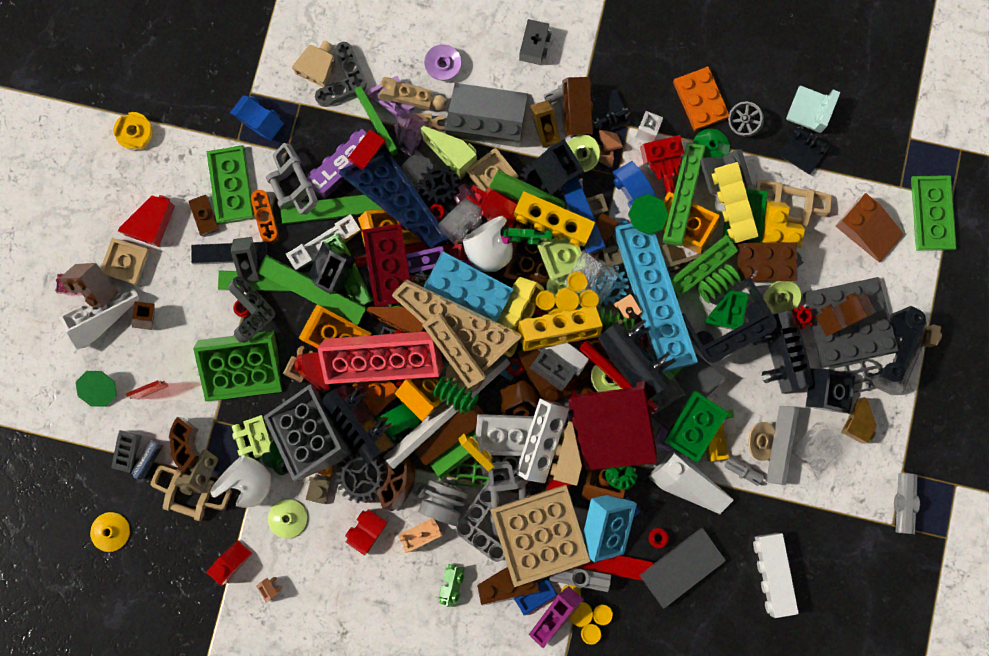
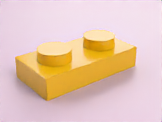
[458,434,494,472]

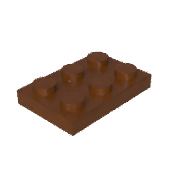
[737,242,798,281]

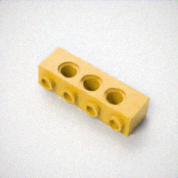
[514,191,595,247]
[518,306,603,351]

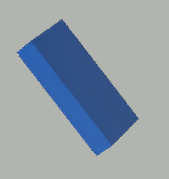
[514,577,558,615]

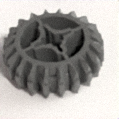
[335,451,388,503]

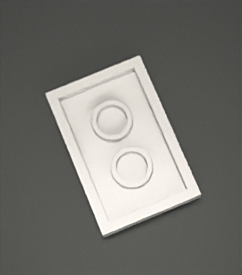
[475,414,534,456]

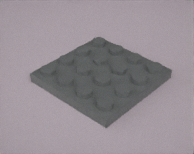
[803,277,898,367]

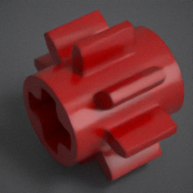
[792,305,815,330]

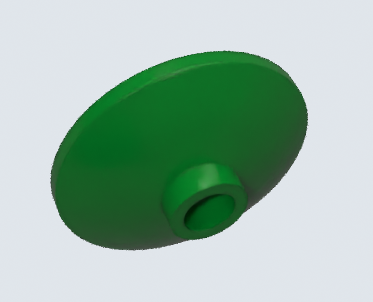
[693,129,730,158]

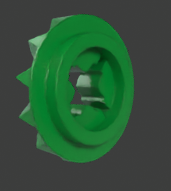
[605,466,637,490]

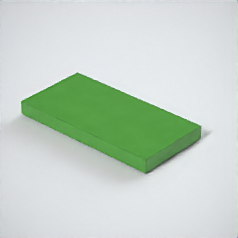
[206,145,255,224]
[911,176,956,251]

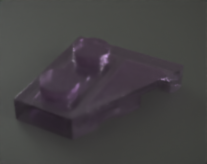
[395,105,428,156]

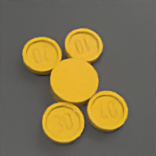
[536,271,599,328]
[561,585,613,645]

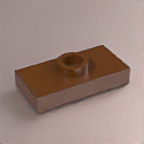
[188,194,219,236]

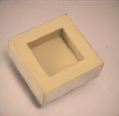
[923,325,942,347]

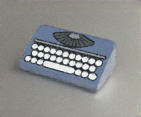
[131,439,163,479]

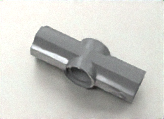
[894,473,920,534]
[549,567,611,592]

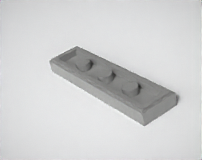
[766,406,799,485]

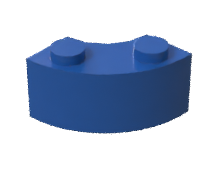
[230,95,284,141]
[613,161,656,208]

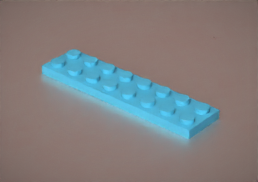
[614,223,698,372]

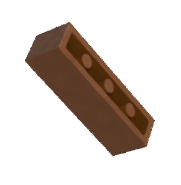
[414,402,487,466]

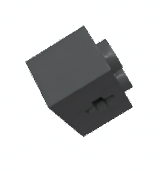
[519,19,552,65]

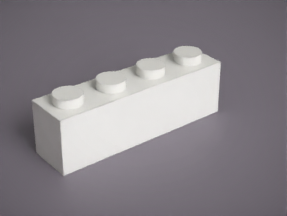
[753,533,799,618]

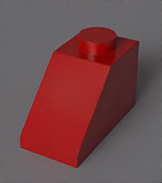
[295,352,329,390]
[206,540,253,586]

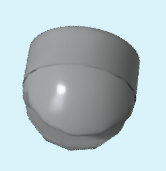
[412,482,428,498]

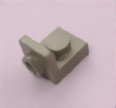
[305,474,331,504]

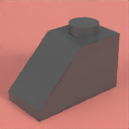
[231,237,259,282]

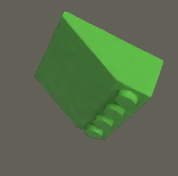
[193,330,282,402]

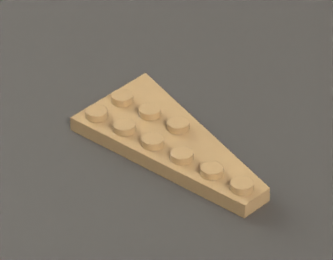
[392,279,522,372]

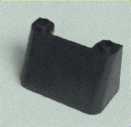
[864,306,927,395]

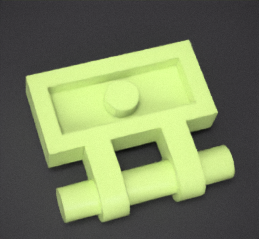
[232,415,271,459]

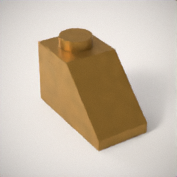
[530,100,560,147]
[841,397,877,444]

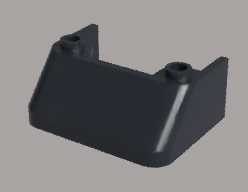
[682,277,777,363]

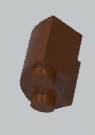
[816,292,876,336]
[169,417,200,472]
[377,457,416,511]

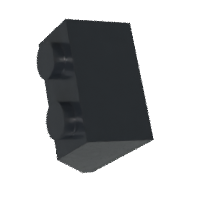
[805,368,855,414]

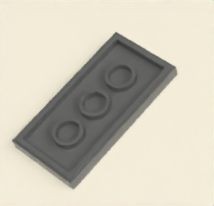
[650,354,725,432]
[639,528,726,608]

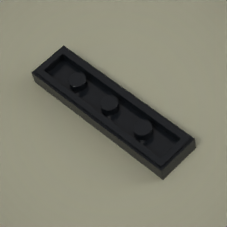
[191,242,268,264]

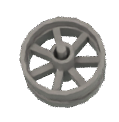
[728,101,764,137]

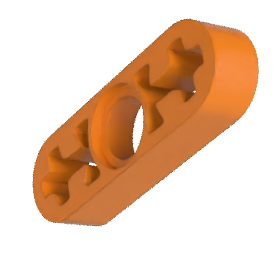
[251,190,279,244]

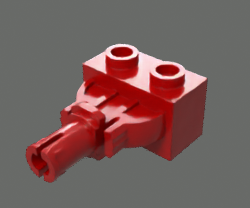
[640,135,684,195]

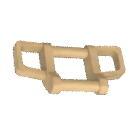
[755,180,832,229]
[151,465,232,521]

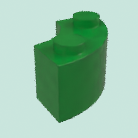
[377,404,422,441]

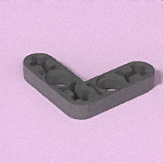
[315,42,367,107]
[228,277,275,343]

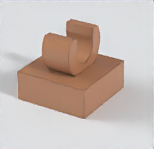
[256,577,283,603]

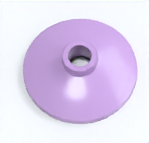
[424,44,461,81]

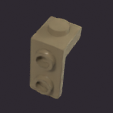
[659,244,702,272]
[174,450,218,495]

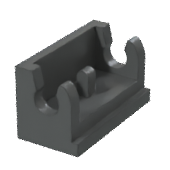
[530,348,576,391]

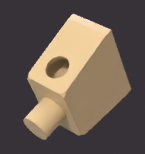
[292,41,335,87]

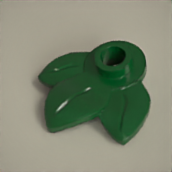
[262,439,289,475]

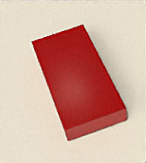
[348,130,385,171]

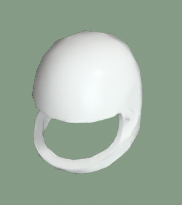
[463,216,513,272]
[210,455,271,508]

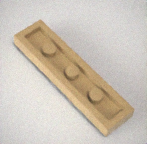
[422,312,485,388]

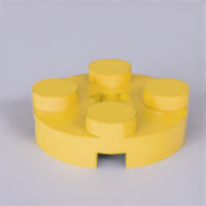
[113,112,153,150]

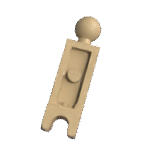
[378,77,447,110]

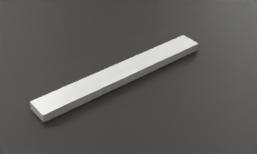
[383,356,510,469]

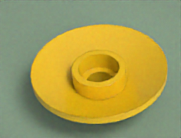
[90,512,130,552]

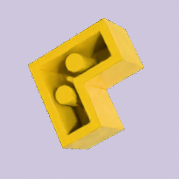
[761,201,805,248]

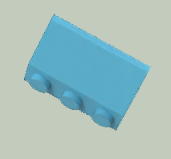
[582,495,637,562]

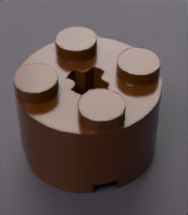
[499,381,539,416]

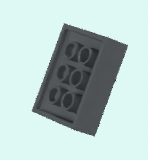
[445,83,528,147]
[264,384,352,482]

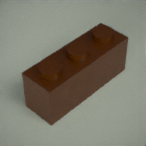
[562,77,594,137]

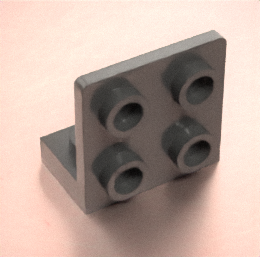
[700,149,753,195]

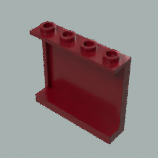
[569,381,657,471]

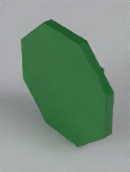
[628,194,669,235]
[75,371,117,407]

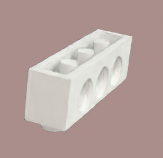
[515,399,569,483]

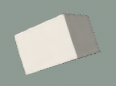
[635,111,663,142]

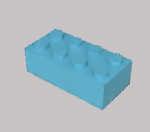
[424,252,513,322]

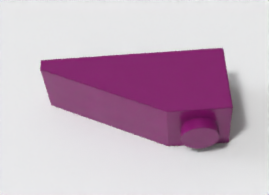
[528,586,584,648]

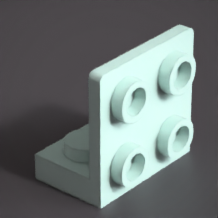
[786,86,840,133]

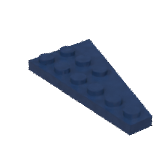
[339,150,449,249]

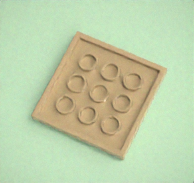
[490,485,590,587]

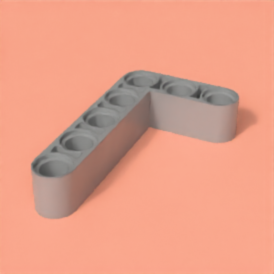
[456,456,519,562]

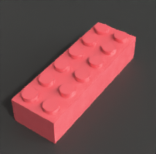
[318,332,444,384]

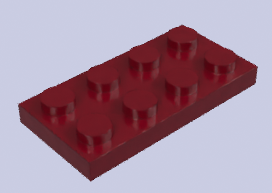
[362,223,411,307]

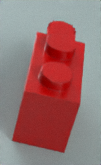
[466,185,517,228]

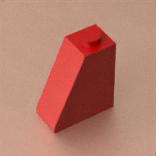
[118,195,175,247]

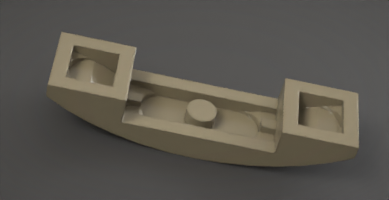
[587,194,624,268]

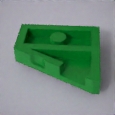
[503,228,552,245]
[704,290,749,330]

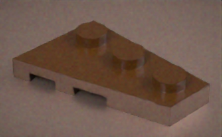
[477,566,540,606]

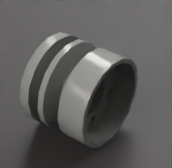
[418,480,468,526]

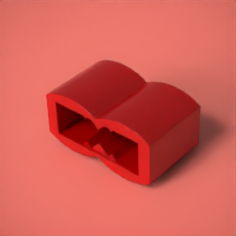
[345,509,388,556]

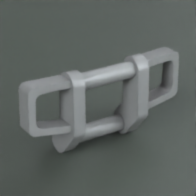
[266,143,318,215]
[488,461,528,539]

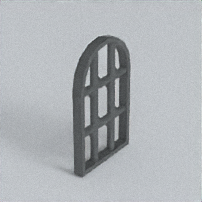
[829,359,881,393]

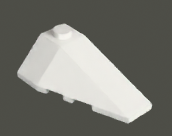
[58,288,140,350]
[648,449,733,514]

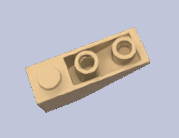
[550,421,582,486]

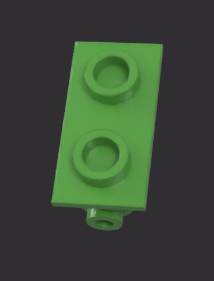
[438,564,465,607]

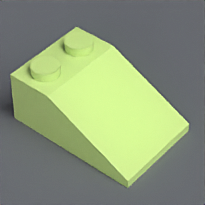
[421,126,477,180]

